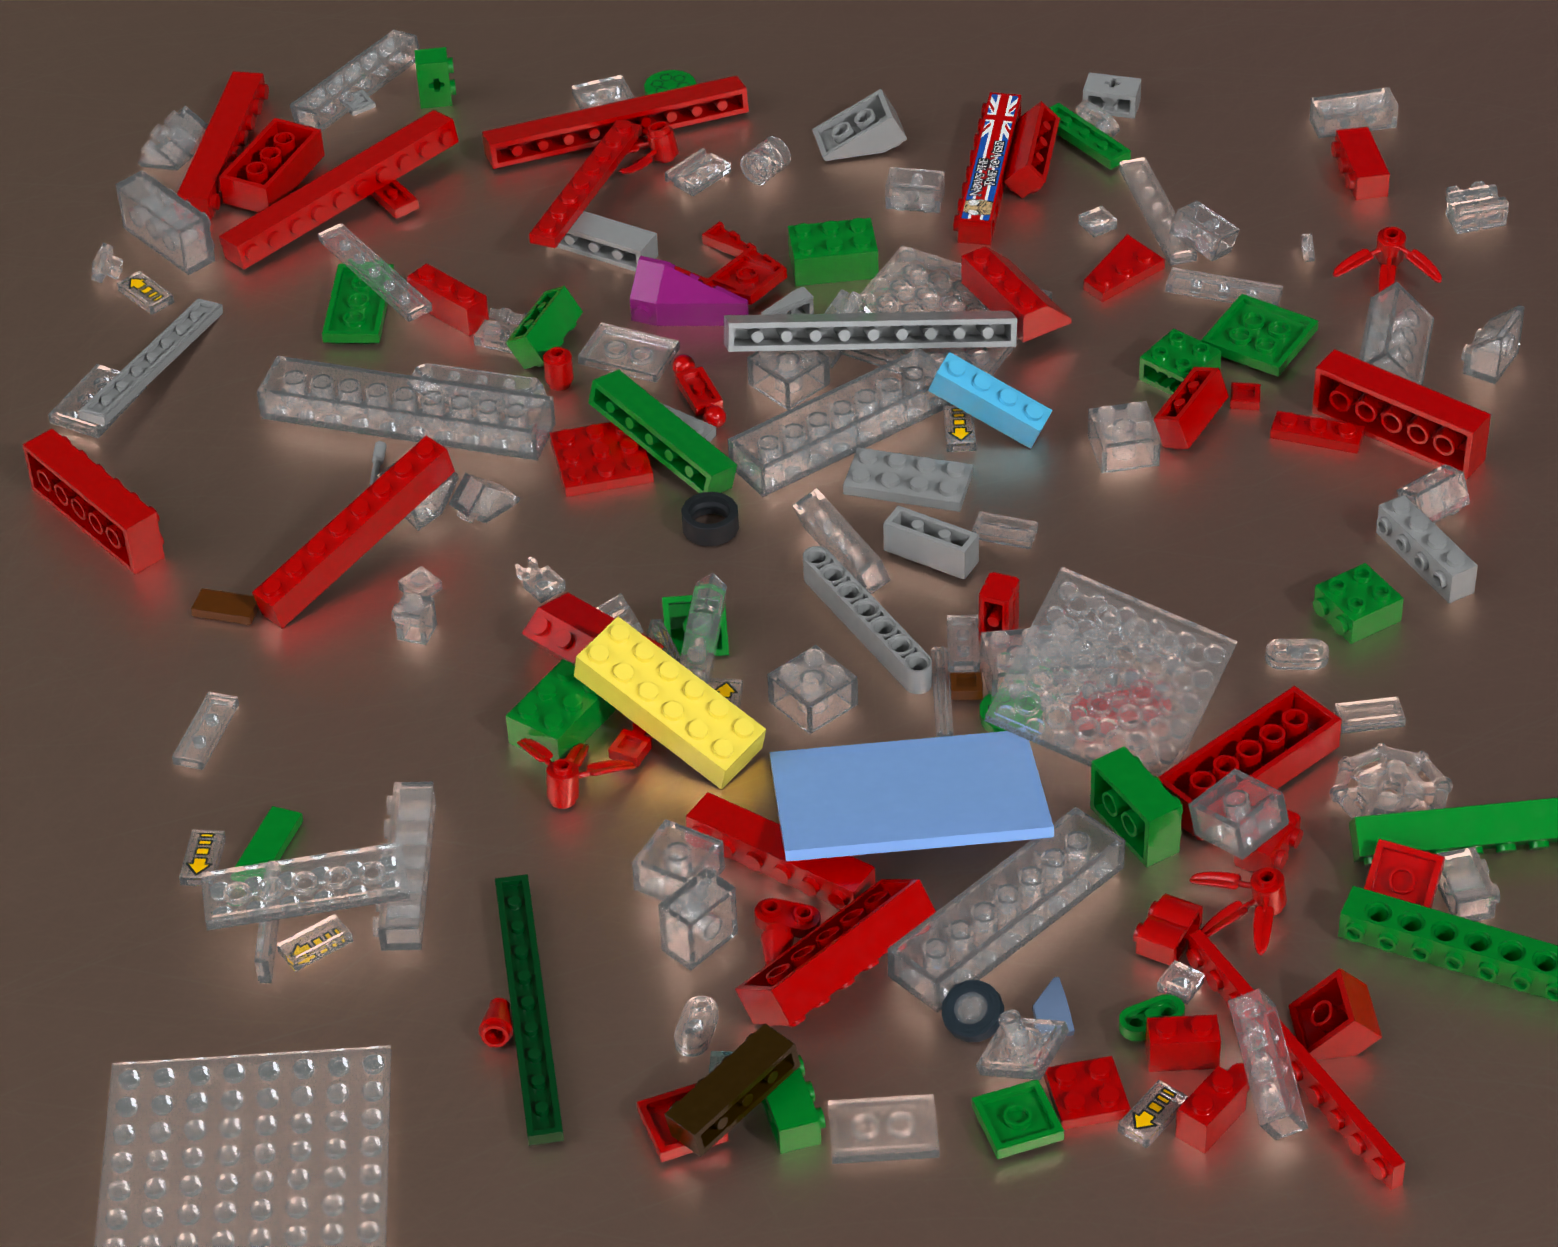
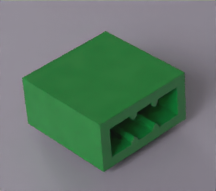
[1139,328,1221,395]
[1313,563,1404,644]

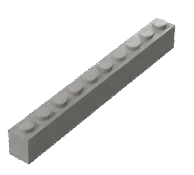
[724,311,1017,352]

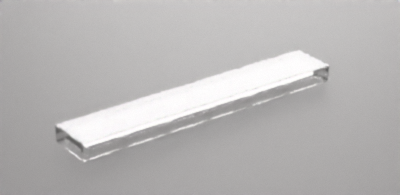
[1119,157,1197,266]
[318,223,432,322]

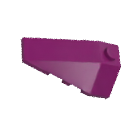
[630,256,749,326]

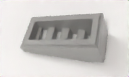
[761,286,814,315]

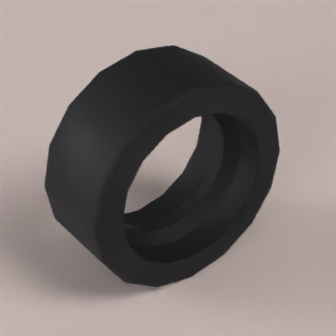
[681,492,739,546]

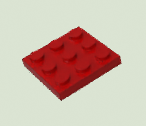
[549,422,654,497]

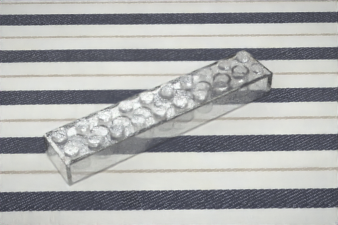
[257,356,556,461]

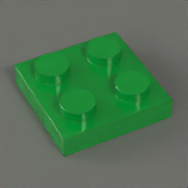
[972,1079,1064,1159]

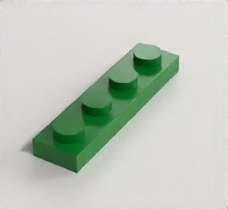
[1049,103,1131,170]

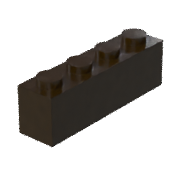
[665,1023,801,1157]

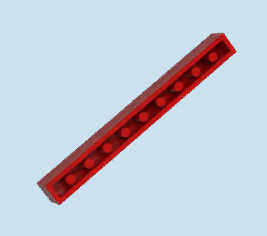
[482,75,749,169]
[219,110,459,270]

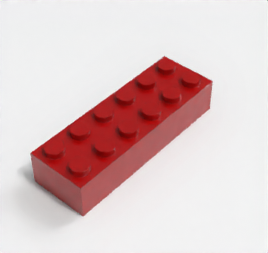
[1312,349,1491,479]
[22,429,165,575]
[1158,685,1342,841]
[735,879,937,1028]

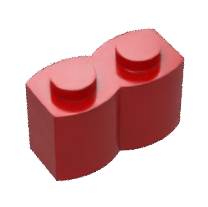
[1133,893,1203,967]

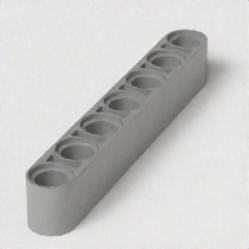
[803,546,932,694]

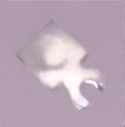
[515,557,566,603]

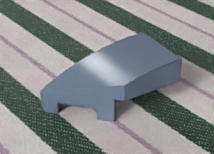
[1032,977,1075,1041]

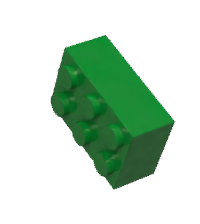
[788,218,879,286]
[506,659,617,762]
[1090,746,1183,868]

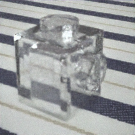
[391,592,437,645]

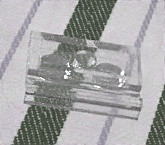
[665,148,731,196]

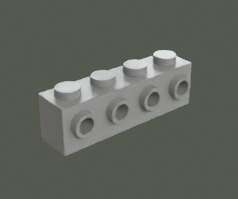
[1376,495,1478,603]

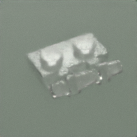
[473,307,528,354]

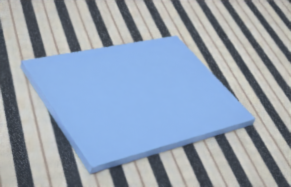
[769,729,1054,862]

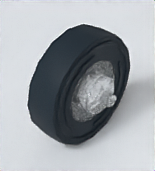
[942,980,1004,1042]

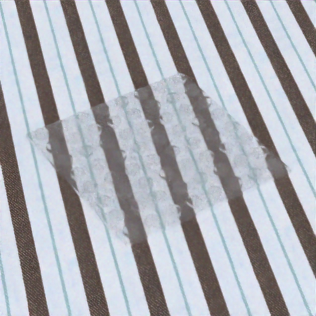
[94,1045,392,1247]

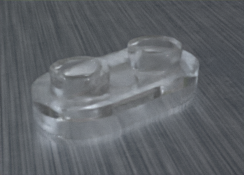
[1075,100,1120,138]
[1265,638,1329,670]
[674,996,719,1057]

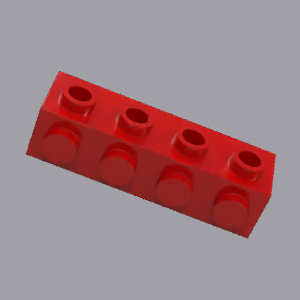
[1003,101,1060,199]

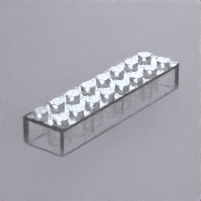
[728,348,953,497]
[887,807,1125,1012]

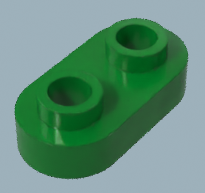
[1119,994,1185,1041]

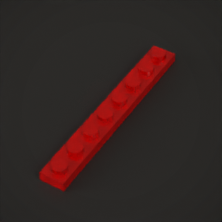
[529,120,642,248]

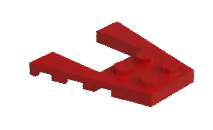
[675,221,787,305]

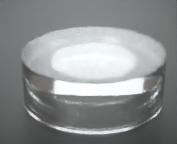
[1301,233,1315,262]

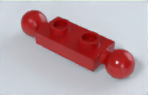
[672,354,726,429]

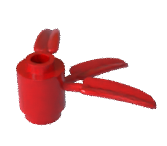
[619,121,679,174]
[1333,227,1442,304]
[517,738,636,809]
[1189,867,1287,956]

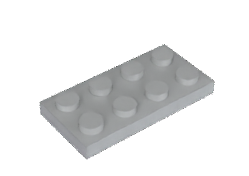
[843,447,973,512]

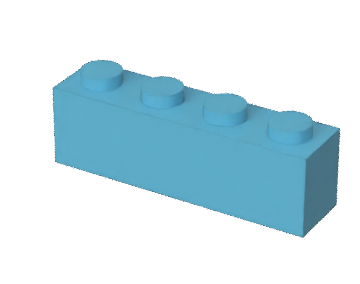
[928,352,1053,449]

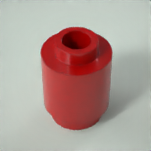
[543,347,574,391]

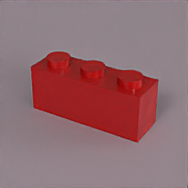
[1331,127,1390,200]
[407,263,489,337]
[1153,367,1229,450]

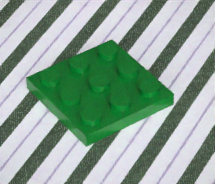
[1201,294,1319,377]

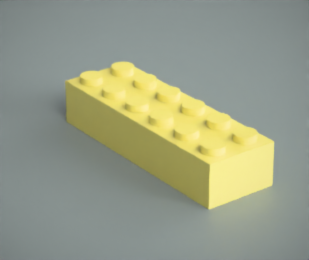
[574,616,766,790]

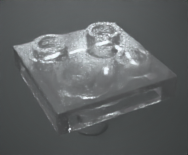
[976,1009,1069,1080]

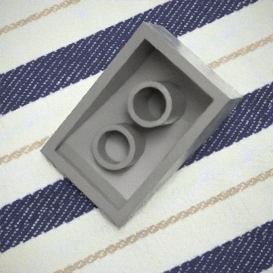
[812,89,907,161]

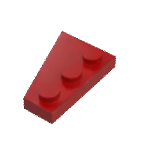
[1083,234,1165,302]

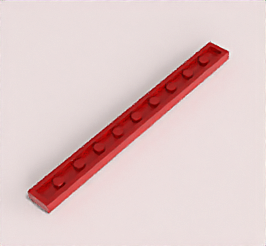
[1186,929,1406,1191]

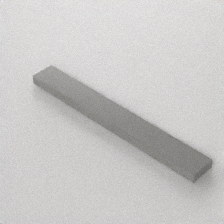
[79,298,223,426]

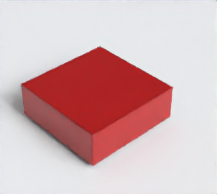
[1230,382,1261,410]

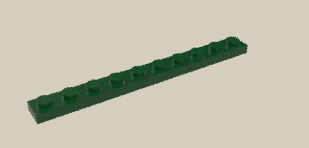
[495,874,564,1146]

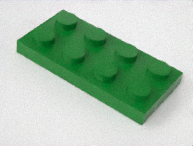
[322,264,395,344]

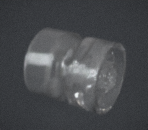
[740,136,791,185]

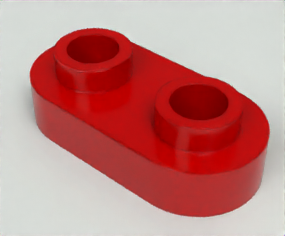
[754,898,821,938]

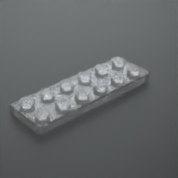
[201,842,410,931]

